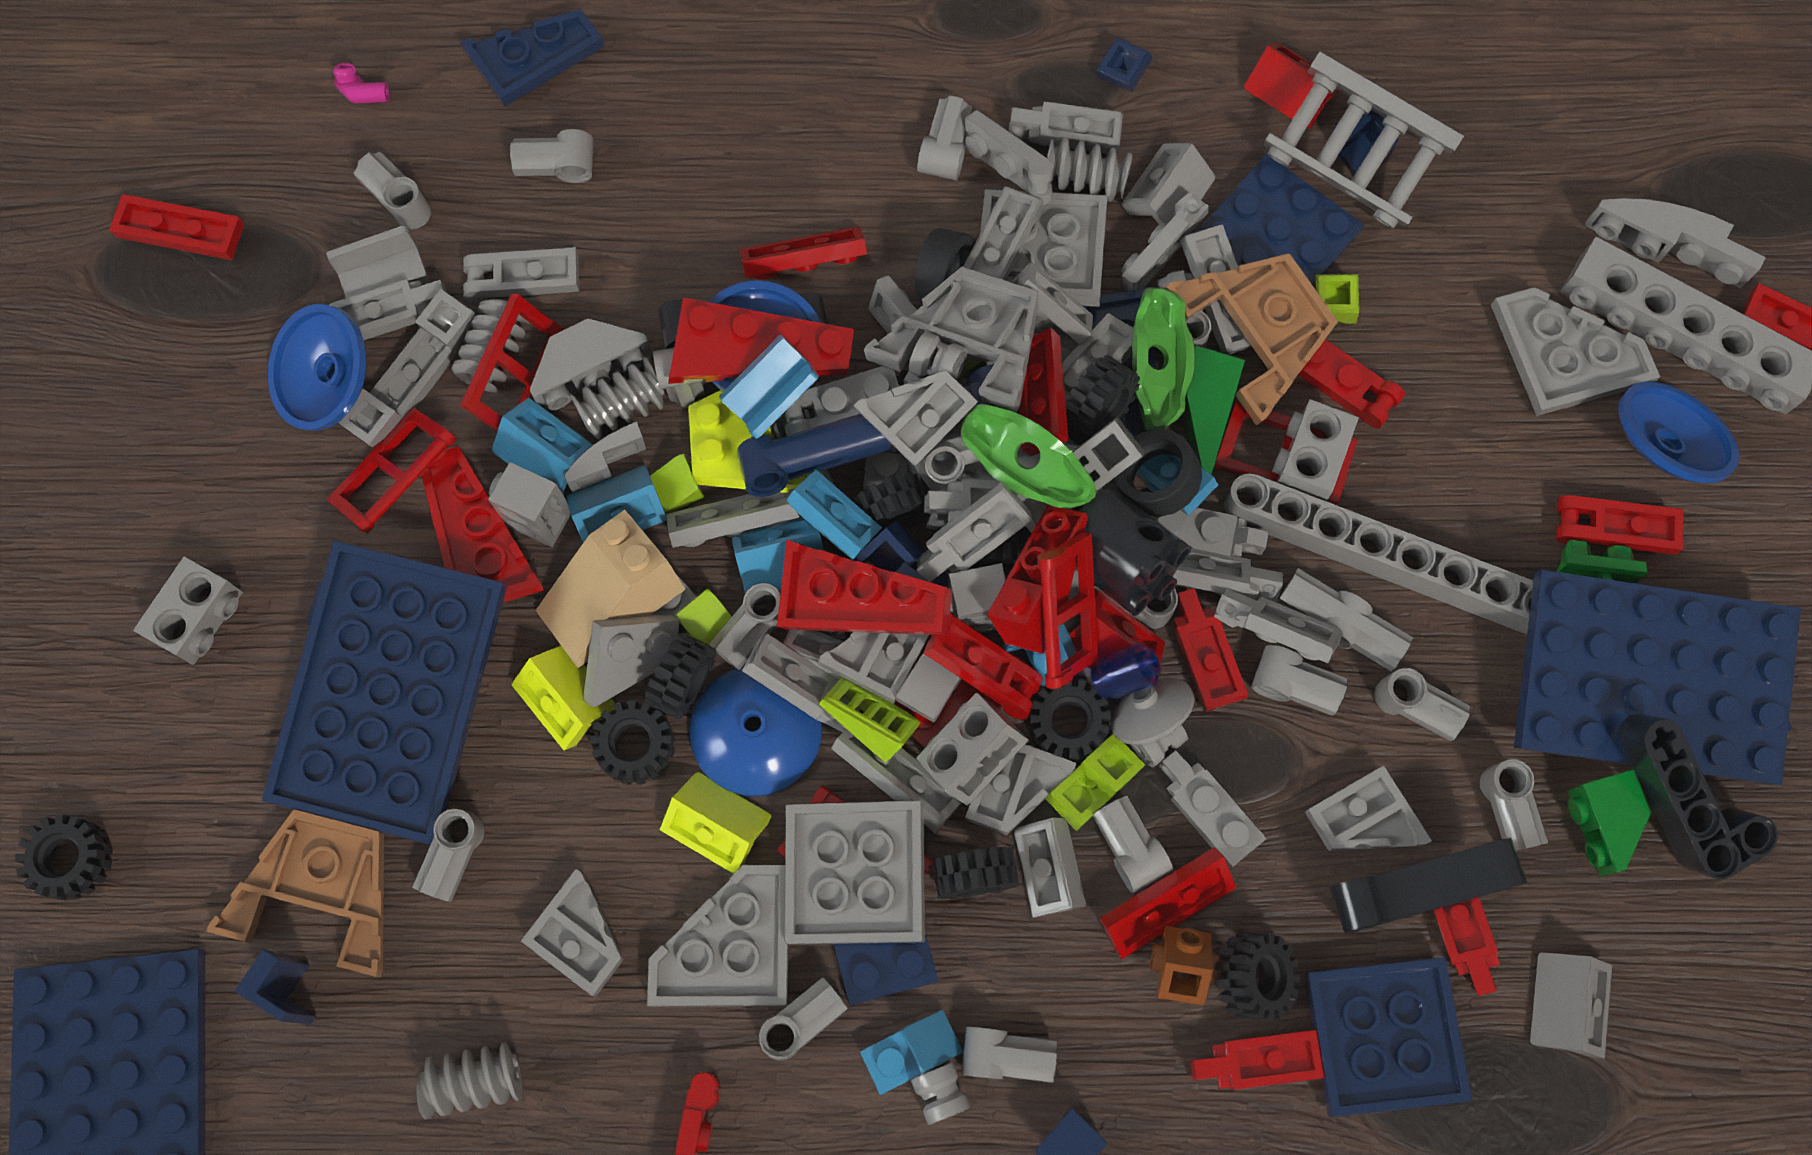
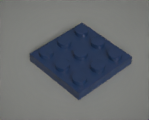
[1197,154,1364,287]
[1304,957,1472,1117]

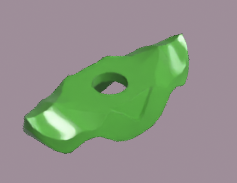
[1132,287,1195,431]
[961,404,1097,508]

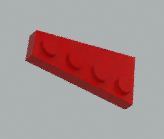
[668,297,854,384]
[777,540,952,635]

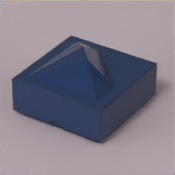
[1096,37,1152,92]

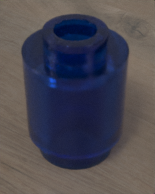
[1091,643,1161,699]

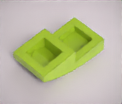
[1046,734,1145,832]

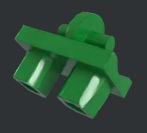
[1556,540,1648,584]

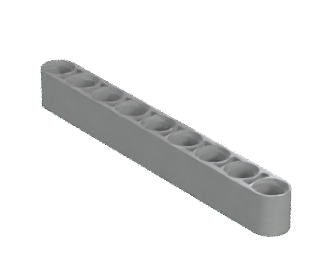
[1223,474,1533,634]

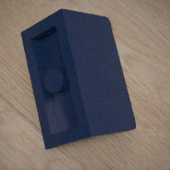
[234,949,317,1025]

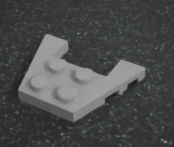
[864,267,1040,412]

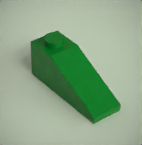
[1182,346,1245,474]

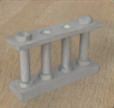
[1263,51,1464,229]

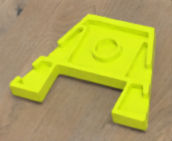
[688,383,823,493]

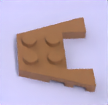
[1164,253,1338,425]
[206,809,384,978]

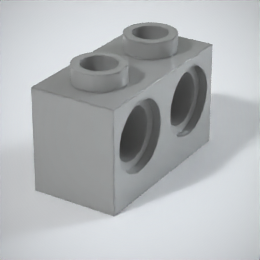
[1272,399,1359,501]
[488,462,571,547]
[133,557,243,665]
[948,563,1006,634]
[916,692,1028,806]

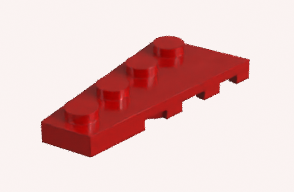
[421,446,544,603]

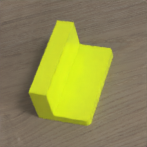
[511,646,616,751]
[660,772,771,874]

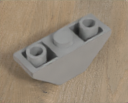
[530,318,653,410]

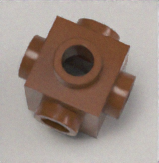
[1150,926,1220,1006]

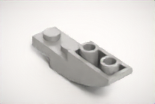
[1584,198,1766,289]

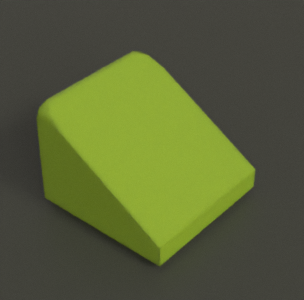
[1315,275,1359,324]
[650,453,704,515]
[675,589,732,645]

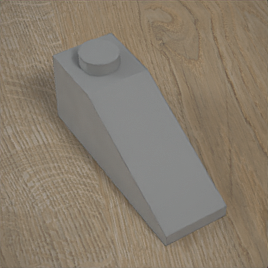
[1016,416,1144,534]

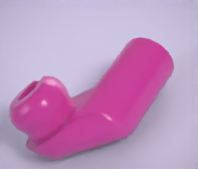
[333,62,390,104]

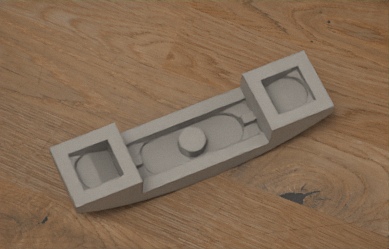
[338,289,475,447]

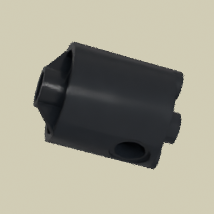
[1072,488,1192,616]

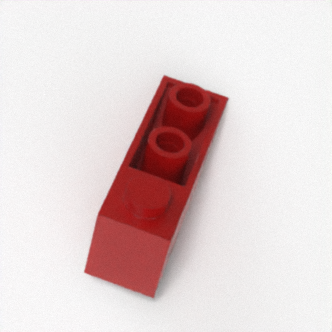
[987,505,1088,654]

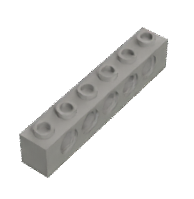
[1559,237,1812,415]

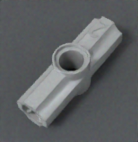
[1277,568,1413,671]

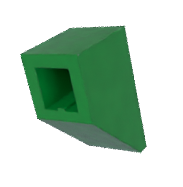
[1567,769,1651,878]

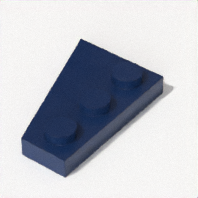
[460,9,605,107]

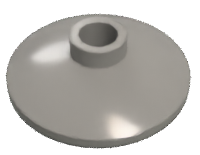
[1110,678,1195,745]

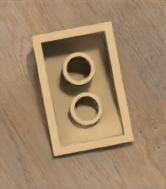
[535,509,685,668]

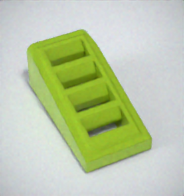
[819,677,921,763]

